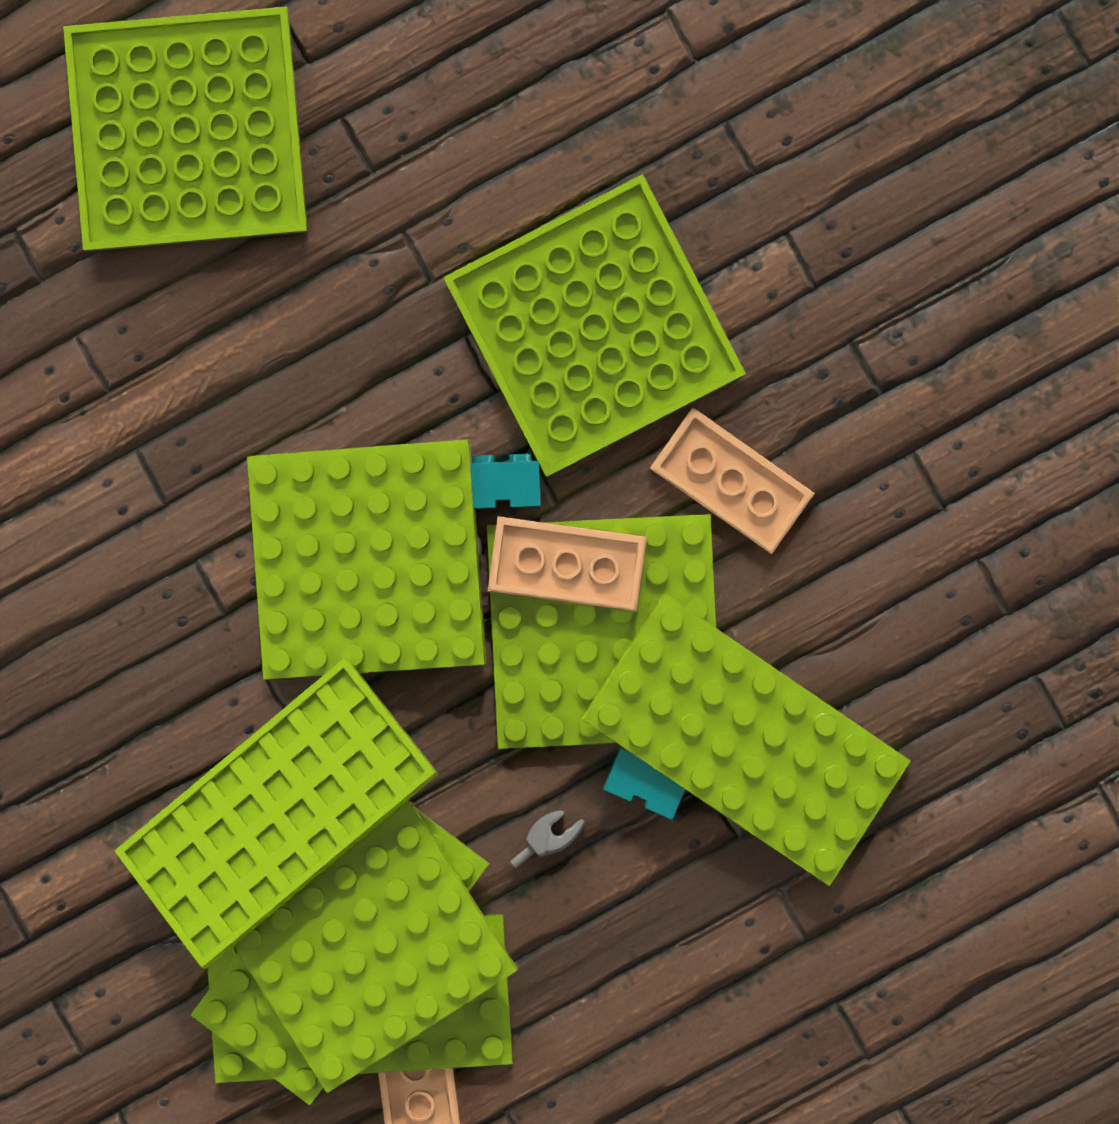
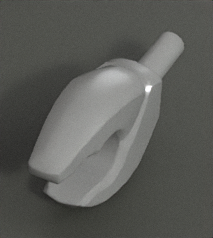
[510,810,585,868]

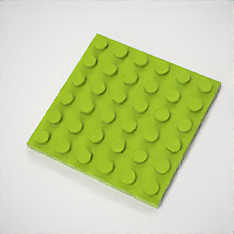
[63,6,308,252]
[443,174,746,477]
[247,439,486,680]
[487,514,716,749]
[234,799,518,1093]

